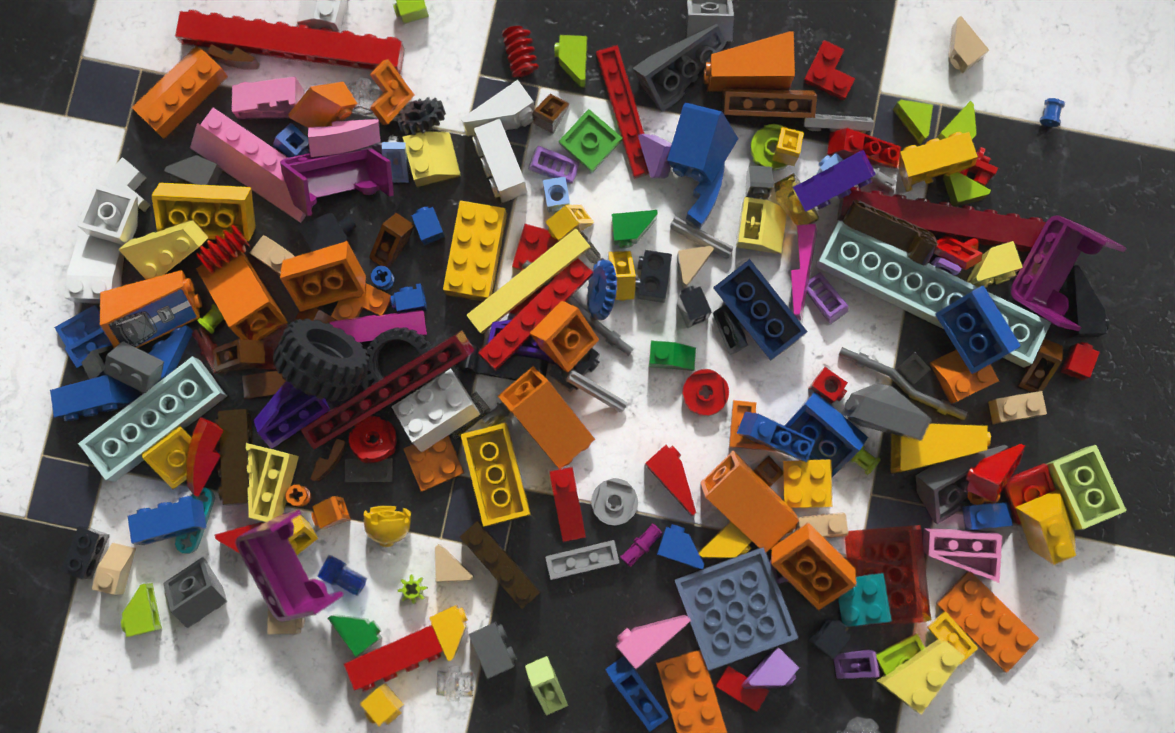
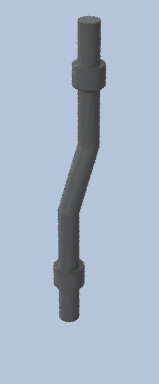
[522,260,634,356]
[839,347,967,420]

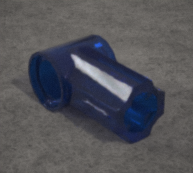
[317,555,368,596]

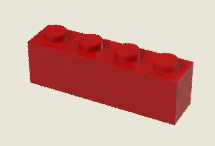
[344,625,443,692]

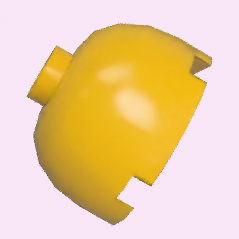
[364,506,411,547]

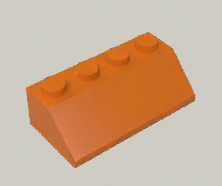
[132,46,228,139]

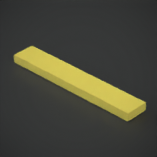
[467,228,591,334]

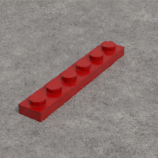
[479,258,593,371]

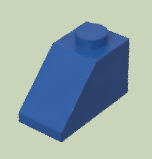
[962,503,1013,530]
[657,524,704,569]

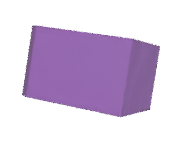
[638,134,672,179]
[834,649,879,679]

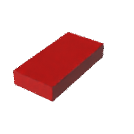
[716,665,769,711]

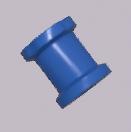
[1040,98,1065,127]
[371,266,395,290]

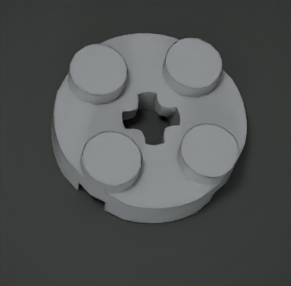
[591,478,638,525]

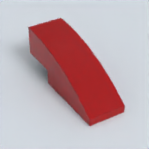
[186,417,223,497]

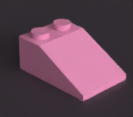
[616,615,691,669]

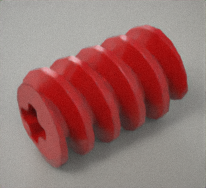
[502,25,539,77]
[196,225,250,274]

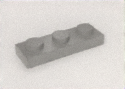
[802,114,874,134]
[545,540,619,580]

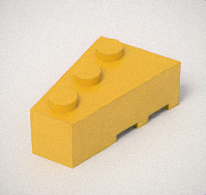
[898,132,977,192]

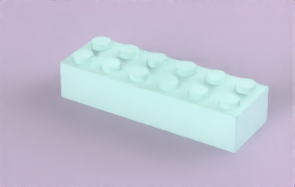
[78,356,227,482]

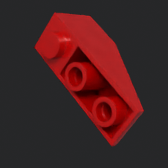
[827,128,901,169]

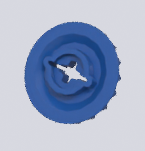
[586,260,617,320]

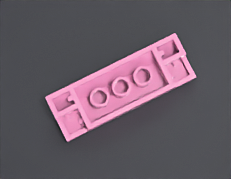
[190,108,306,223]

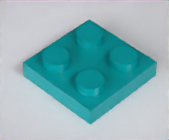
[838,573,891,627]

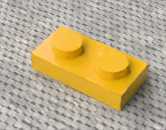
[927,611,978,664]

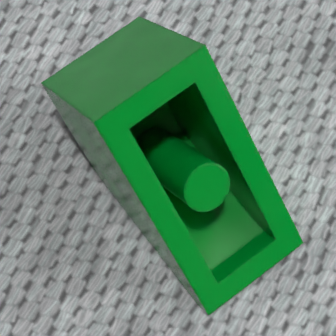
[611,210,658,248]
[648,340,696,371]
[328,614,382,657]

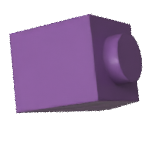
[741,648,799,689]

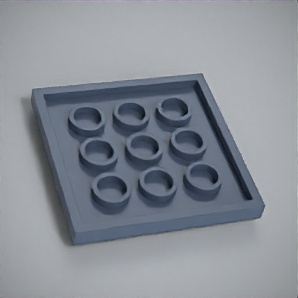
[675,547,798,670]

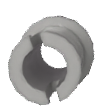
[870,167,896,193]

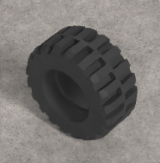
[273,319,370,401]

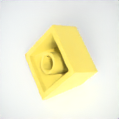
[403,131,461,187]

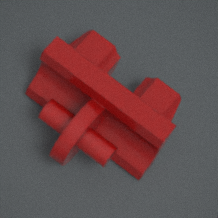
[959,147,998,186]

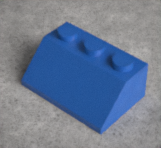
[935,285,1021,374]
[784,391,868,477]

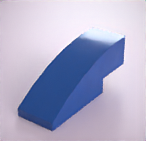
[686,162,725,229]

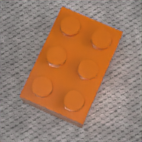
[280,241,366,312]
[771,522,856,610]

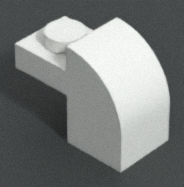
[107,157,150,212]

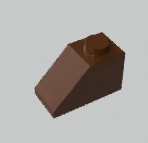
[369,213,415,269]
[1018,338,1063,392]
[213,339,265,372]

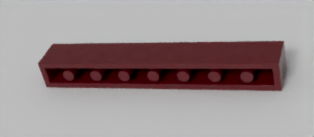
[301,331,475,450]

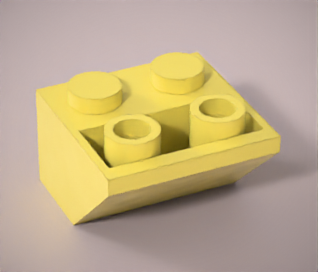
[736,197,787,254]
[967,241,1023,288]

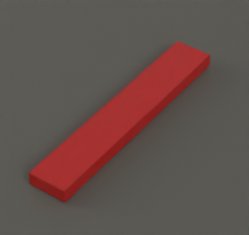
[596,45,650,179]

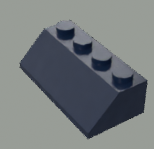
[713,259,808,361]

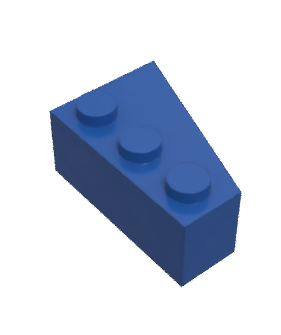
[50,375,140,421]

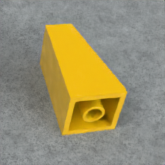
[891,424,991,473]

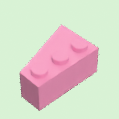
[923,528,1002,583]

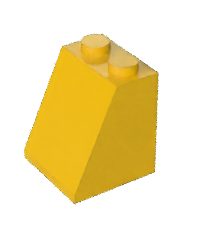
[1015,489,1076,565]

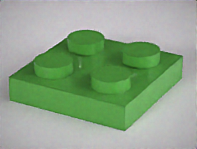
[559,109,622,173]

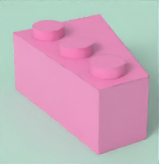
[232,77,305,119]

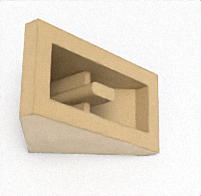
[677,246,714,289]
[435,544,474,581]

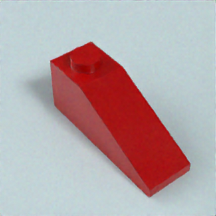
[966,444,1025,502]
[644,445,696,516]
[549,467,586,542]

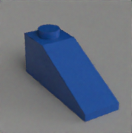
[605,655,669,731]

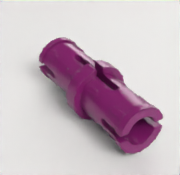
[620,523,663,568]

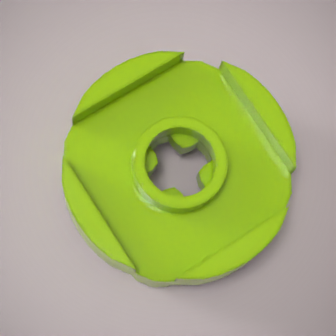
[750,124,787,171]

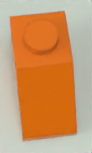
[311,496,351,529]

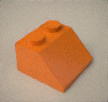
[288,82,358,128]
[530,301,599,372]
[930,350,999,404]

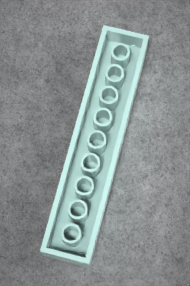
[815,221,1051,367]

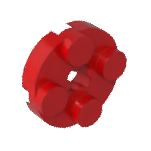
[682,369,729,416]
[349,416,397,463]

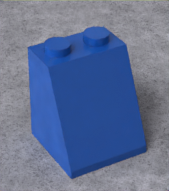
[667,103,739,183]

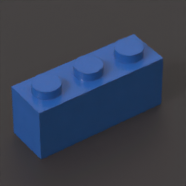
[128,496,207,545]

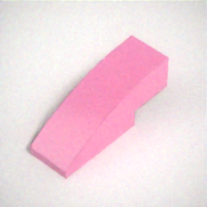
[308,119,380,157]

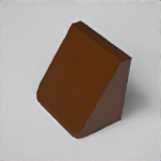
[753,456,784,487]

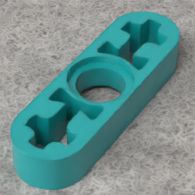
[175,488,215,554]

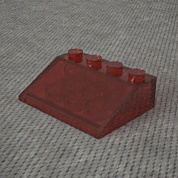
[845,525,931,626]

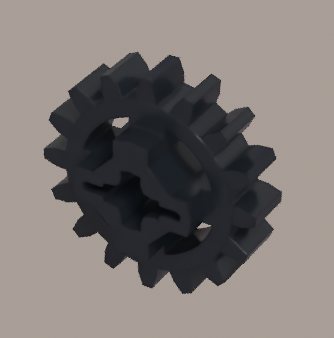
[396,97,446,135]

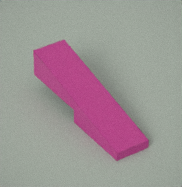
[791,224,817,321]
[329,309,427,342]

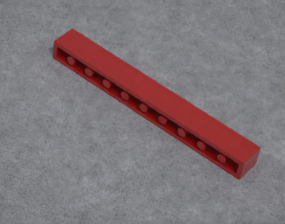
[175,9,405,74]

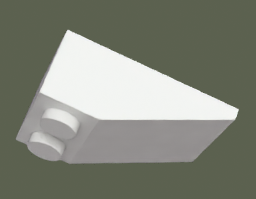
[461,80,535,136]
[64,235,124,304]

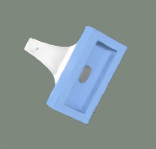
[371,135,409,183]

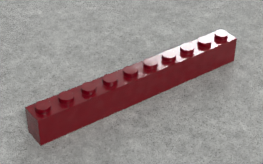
[837,187,1046,253]

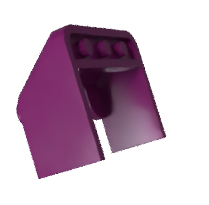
[280,146,394,216]
[1011,216,1126,331]
[236,510,344,622]

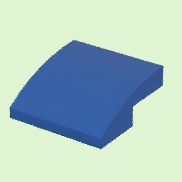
[54,304,112,368]

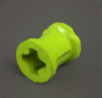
[197,303,224,334]
[850,445,881,475]

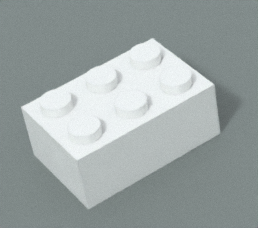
[472,119,527,203]
[392,369,480,452]

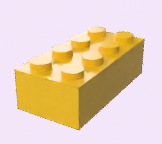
[152,183,256,241]
[443,201,507,301]
[461,423,531,527]

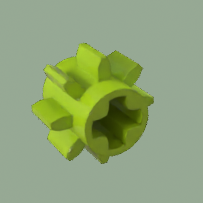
[397,574,428,604]

